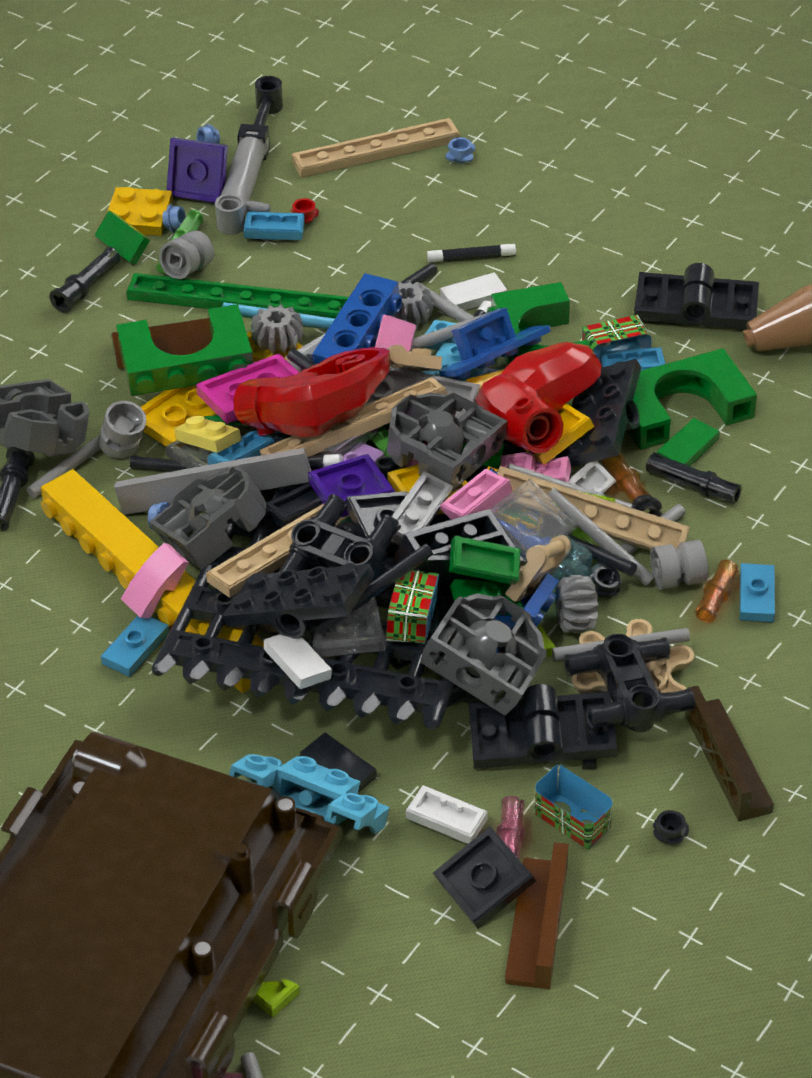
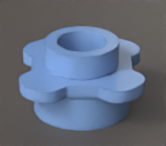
[446,137,475,163]

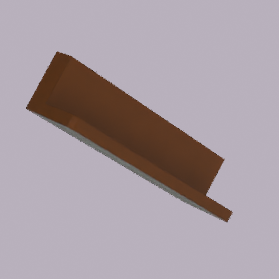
[111,318,212,369]
[505,842,569,989]

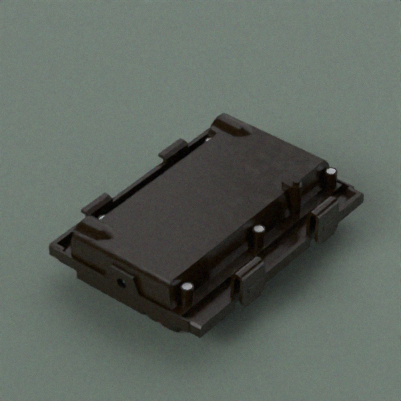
[0,732,343,1078]

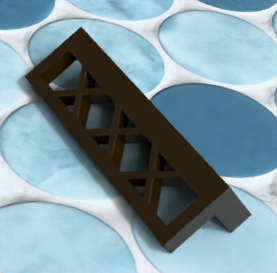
[685,685,774,822]

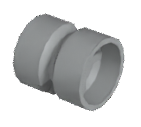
[159,230,214,279]
[98,401,146,459]
[650,540,708,590]

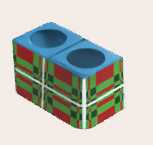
[582,315,652,361]
[386,570,439,644]
[534,764,612,850]

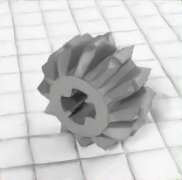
[393,280,433,328]
[251,304,303,354]
[555,575,599,633]

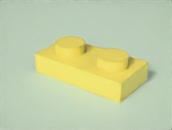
[174,416,242,453]

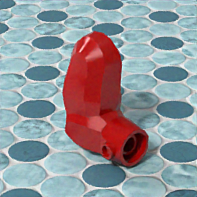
[476,342,602,453]
[233,347,390,437]

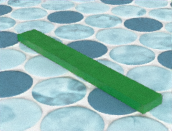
[126,273,349,318]

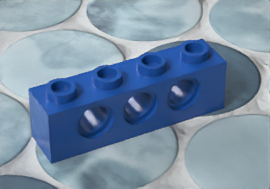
[312,273,402,364]

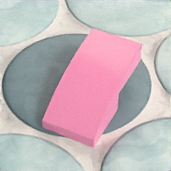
[500,451,571,483]
[121,543,189,618]

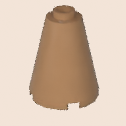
[743,284,812,352]

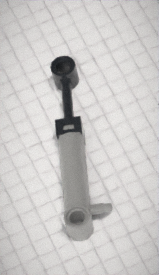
[215,76,283,235]

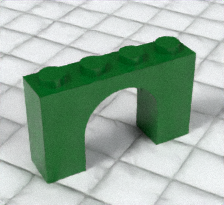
[487,282,592,364]
[116,304,253,397]
[628,348,757,450]

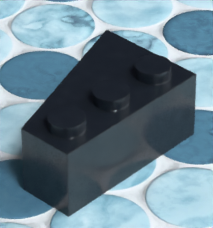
[393,509,524,585]

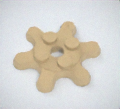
[572,619,694,694]

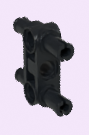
[278,494,401,582]
[564,634,695,732]

